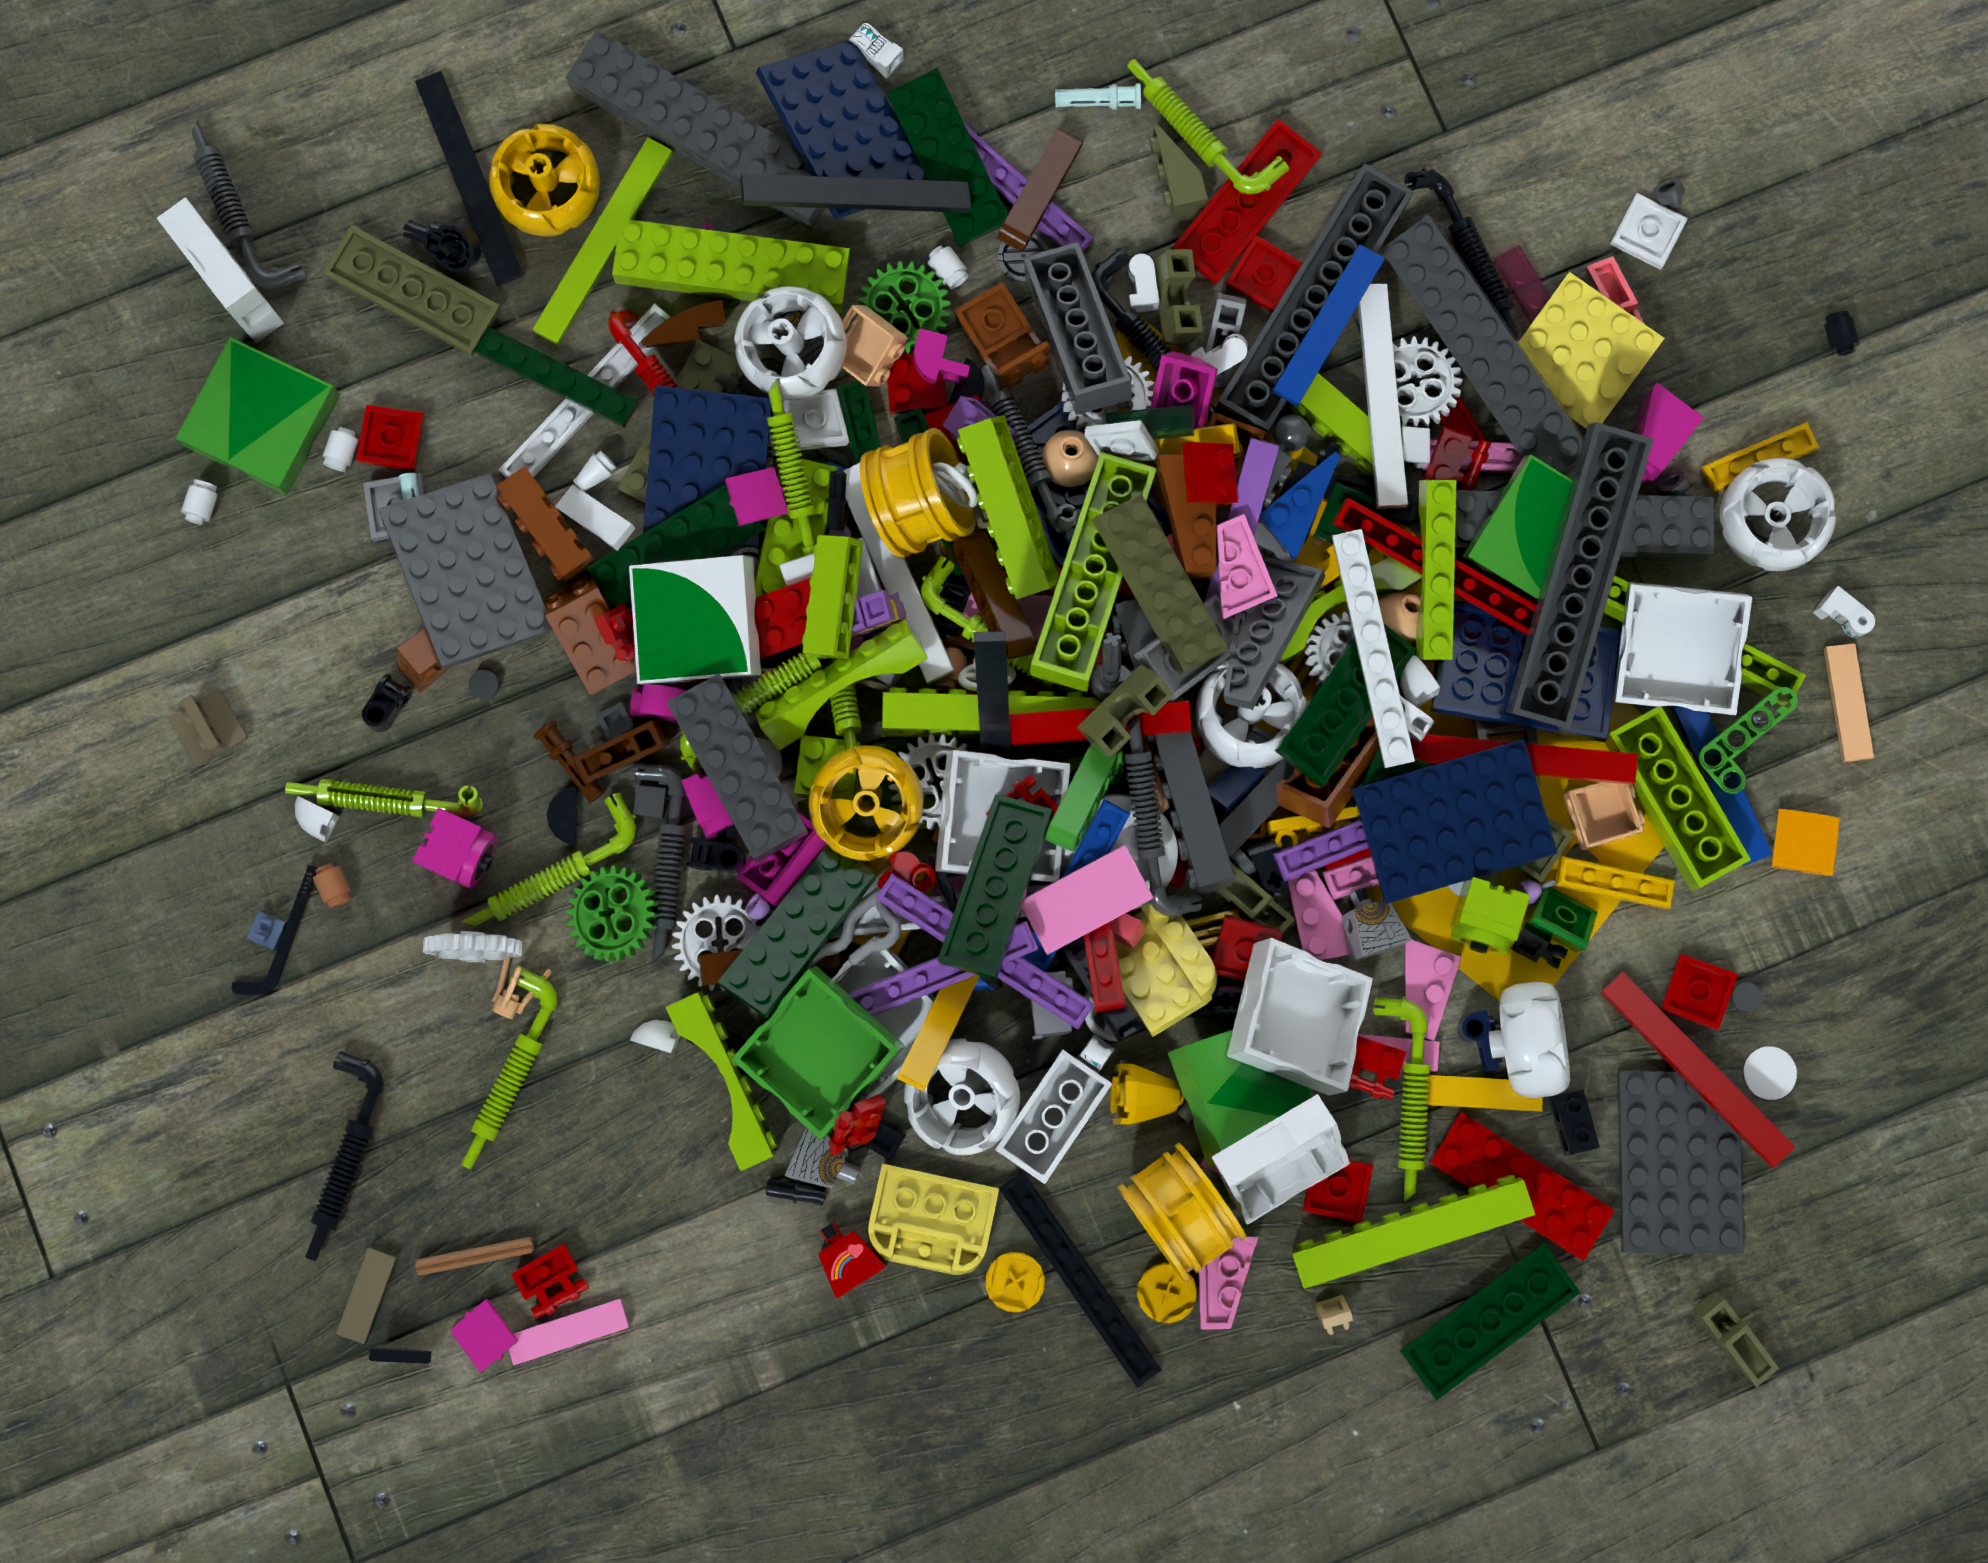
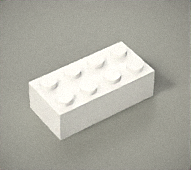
[995,1050,1112,1184]

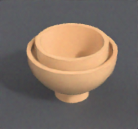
[1041,430,1099,487]
[1379,591,1421,646]

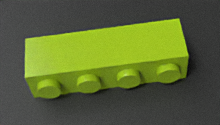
[1288,373,1374,477]
[802,535,863,660]

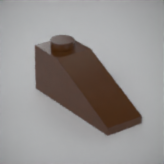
[573,718,671,784]

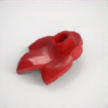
[877,851,936,893]

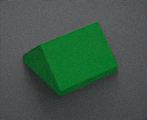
[1525,887,1598,953]

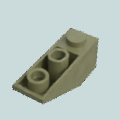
[1149,125,1208,216]

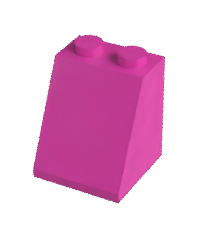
[1633,383,1704,486]

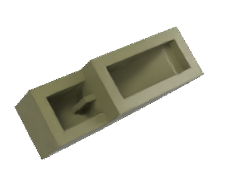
[1217,860,1296,941]
[1692,1292,1779,1388]

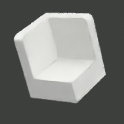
[1401,426,1430,469]

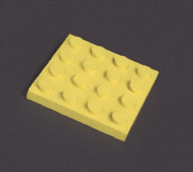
[1519,272,1665,429]

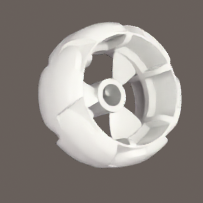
[735,286,847,400]
[1720,458,1836,571]
[1193,659,1307,768]
[1489,982,1570,1098]
[904,1038,1020,1155]

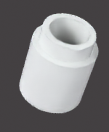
[928,245,969,290]
[322,427,359,472]
[181,479,218,525]

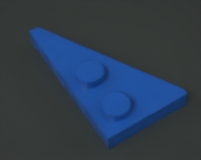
[1259,451,1340,560]

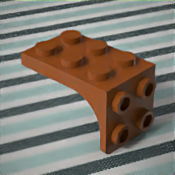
[954,282,1051,389]
[543,576,636,695]

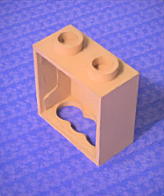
[842,305,908,386]
[1563,782,1644,851]

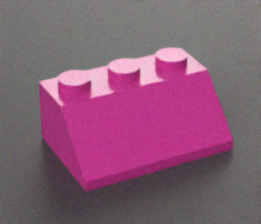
[1146,351,1218,435]
[735,813,827,908]

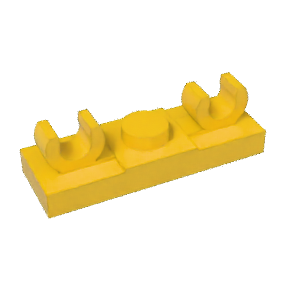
[1267,806,1358,849]

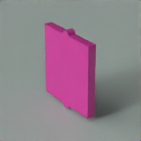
[725,467,788,526]
[449,1299,519,1373]

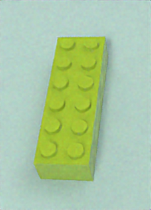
[957,415,1060,600]
[1604,706,1751,892]

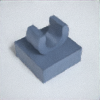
[246,911,287,950]

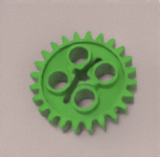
[858,261,951,354]
[566,865,660,962]

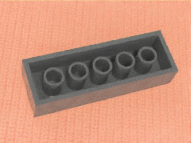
[1023,242,1132,415]
[667,673,808,863]

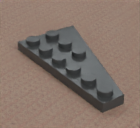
[1223,556,1325,710]

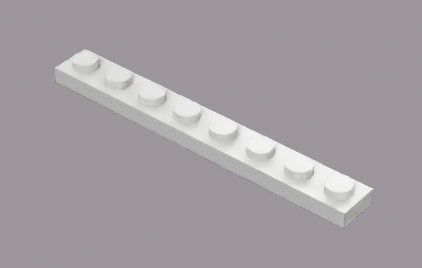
[1332,529,1415,768]

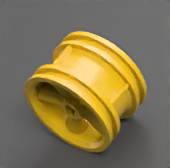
[860,428,975,558]
[1117,1142,1247,1282]

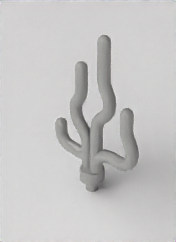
[800,859,901,976]

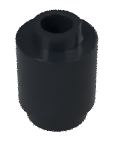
[1824,311,1860,356]

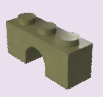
[1153,249,1203,344]
[1077,664,1174,758]

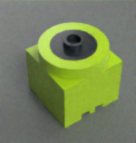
[1450,877,1530,955]

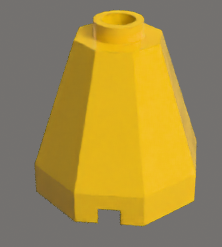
[1110,1064,1184,1125]

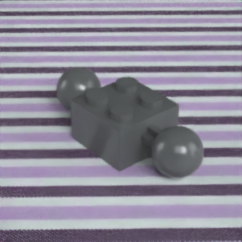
[1216,414,1310,525]

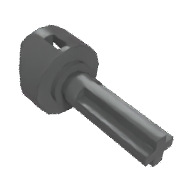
[1092,633,1131,702]

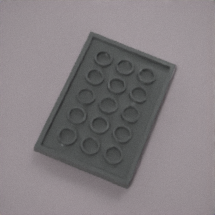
[379,473,553,670]
[1617,1071,1744,1253]

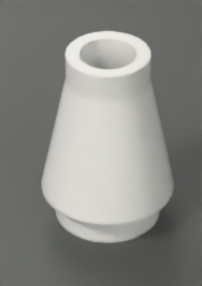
[573,451,617,493]

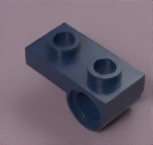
[1457,1010,1502,1072]

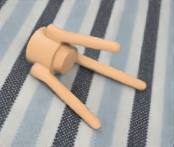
[491,957,552,1019]

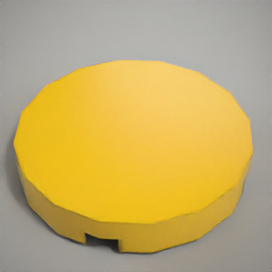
[985,1252,1045,1312]
[1137,1262,1197,1323]

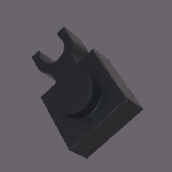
[1510,922,1568,969]

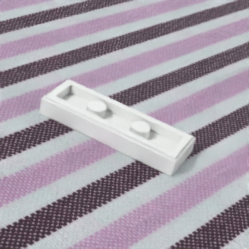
[555,484,635,551]

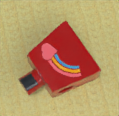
[818,1222,887,1299]

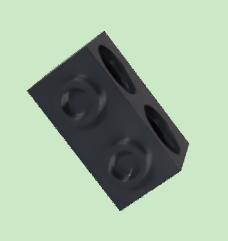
[1548,1089,1600,1155]

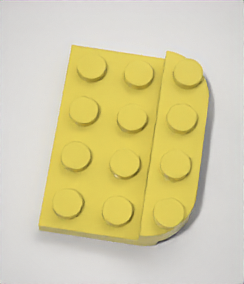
[1115,903,1218,1037]
[868,1164,999,1275]

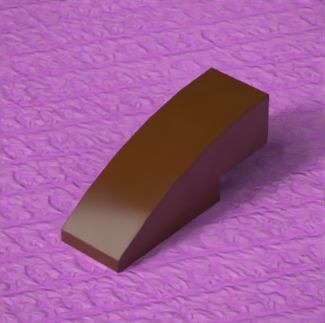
[638,300,726,349]

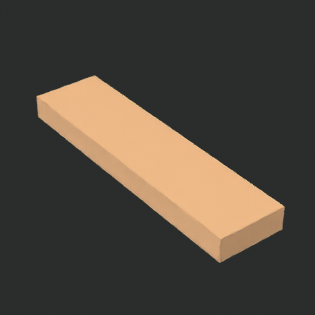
[1824,643,1874,763]

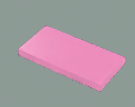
[1022,845,1153,955]

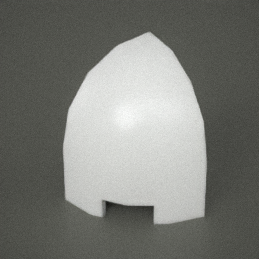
[1400,655,1440,708]
[295,796,339,843]
[629,1020,680,1054]

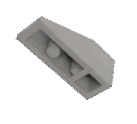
[1205,293,1246,388]

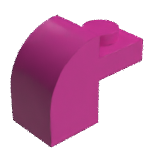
[913,329,970,385]
[629,684,686,723]

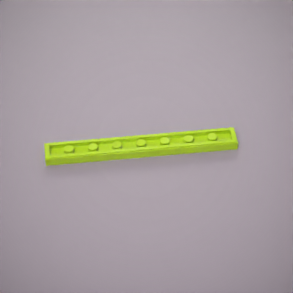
[533,137,673,346]

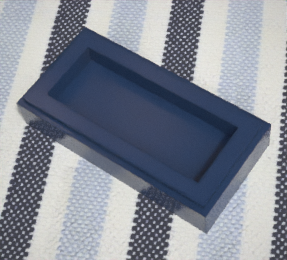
[1208,765,1266,813]

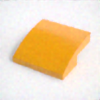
[1772,809,1840,877]

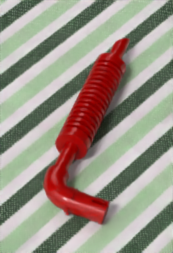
[608,309,680,396]

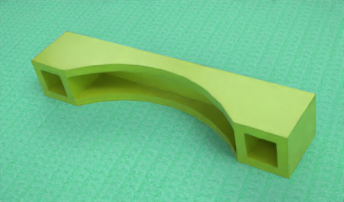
[1416,480,1456,660]
[1279,554,1422,664]
[755,619,928,751]
[665,991,778,1171]

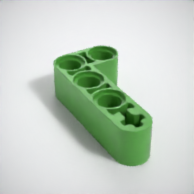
[1698,687,1798,794]
[1046,744,1124,852]

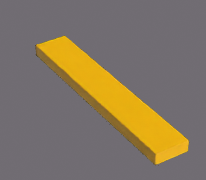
[896,974,980,1091]

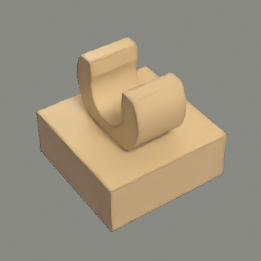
[1314,1295,1353,1335]

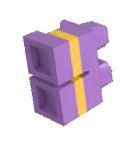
[851,590,906,637]

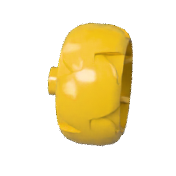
[489,124,601,237]
[808,745,924,861]

